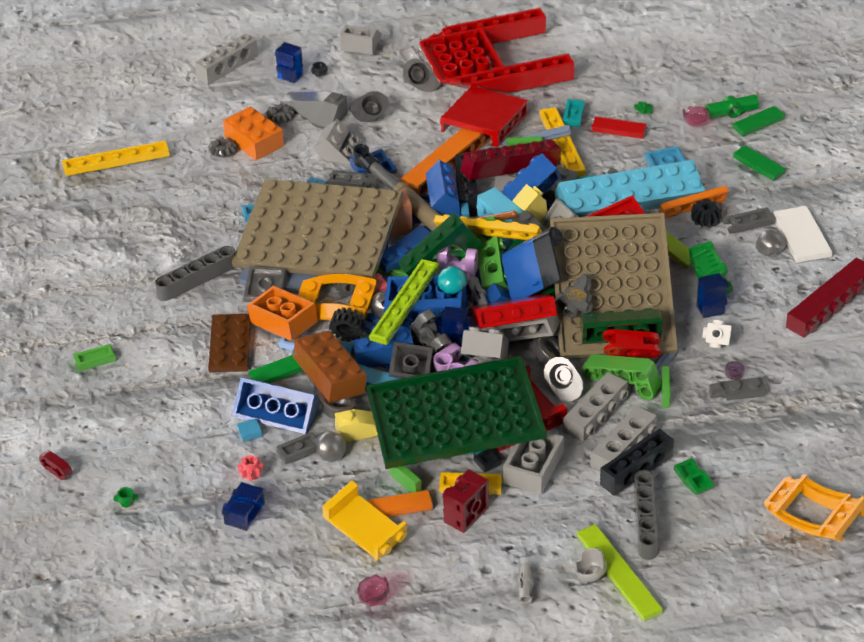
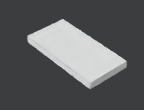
[772,206,832,263]

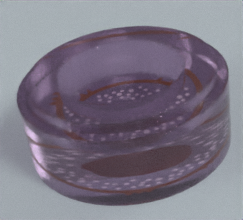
[725,361,745,380]

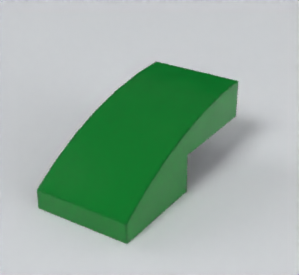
[673,458,714,495]

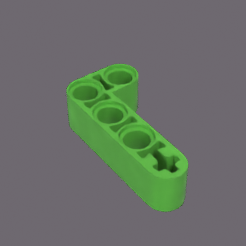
[580,354,661,400]

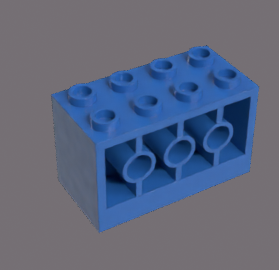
[384,275,468,336]

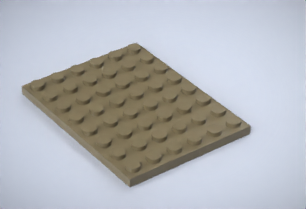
[232,179,403,278]
[550,213,678,359]

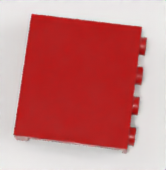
[440,86,528,147]
[471,294,557,329]

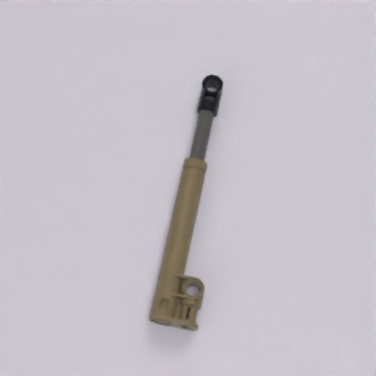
[353,144,495,266]

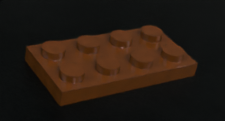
[208,314,251,373]

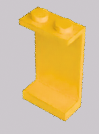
[323,481,407,560]

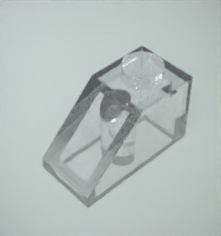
[399,36,429,64]

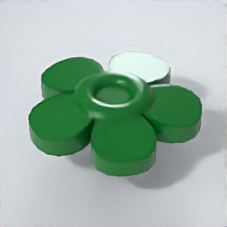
[634,101,653,114]

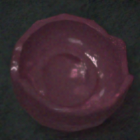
[682,106,710,127]
[357,574,390,607]

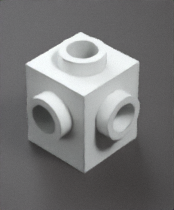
[702,320,732,348]

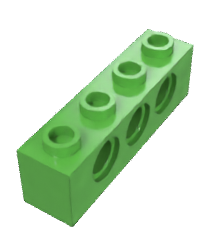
[477,216,508,291]

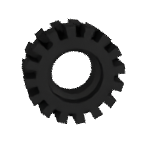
[329,307,366,342]

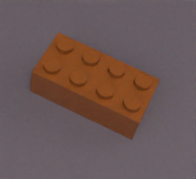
[293,330,367,403]

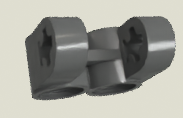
[410,309,452,357]

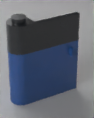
[502,227,563,300]

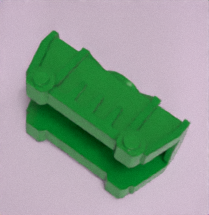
[689,241,734,302]

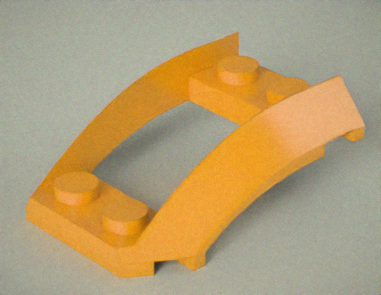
[298,274,379,320]
[764,474,864,542]

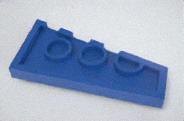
[379,225,431,273]

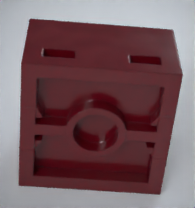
[442,469,489,533]

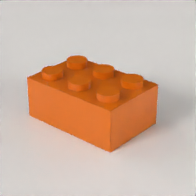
[223,106,284,161]
[247,286,318,341]

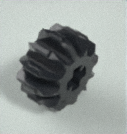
[691,199,722,228]

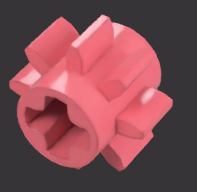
[238,455,264,481]

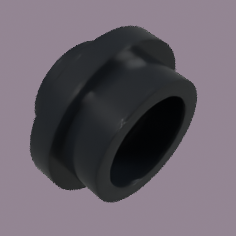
[311,61,328,77]

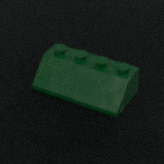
[580,308,663,344]

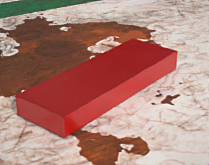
[591,116,646,139]

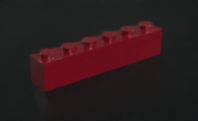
[460,139,562,180]
[786,257,864,338]

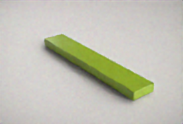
[369,259,439,345]
[577,524,662,622]

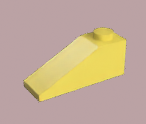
[513,184,547,223]
[334,409,377,443]

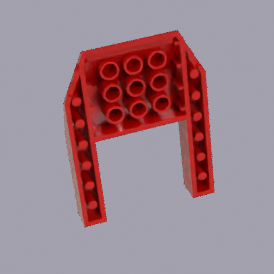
[419,8,574,93]

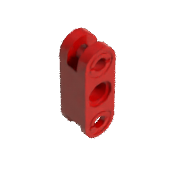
[602,329,661,358]

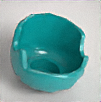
[438,266,467,294]

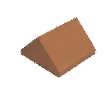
[389,188,412,237]

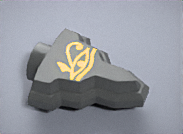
[555,273,593,318]

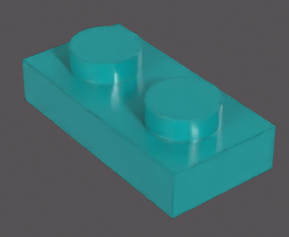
[563,99,585,127]

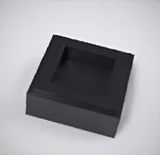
[473,449,502,473]

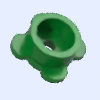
[114,487,139,508]

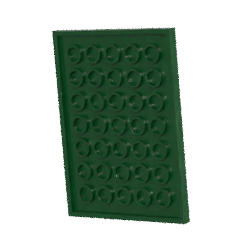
[366,356,547,469]

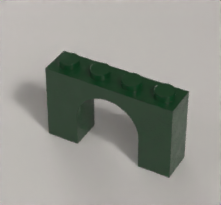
[397,212,484,276]

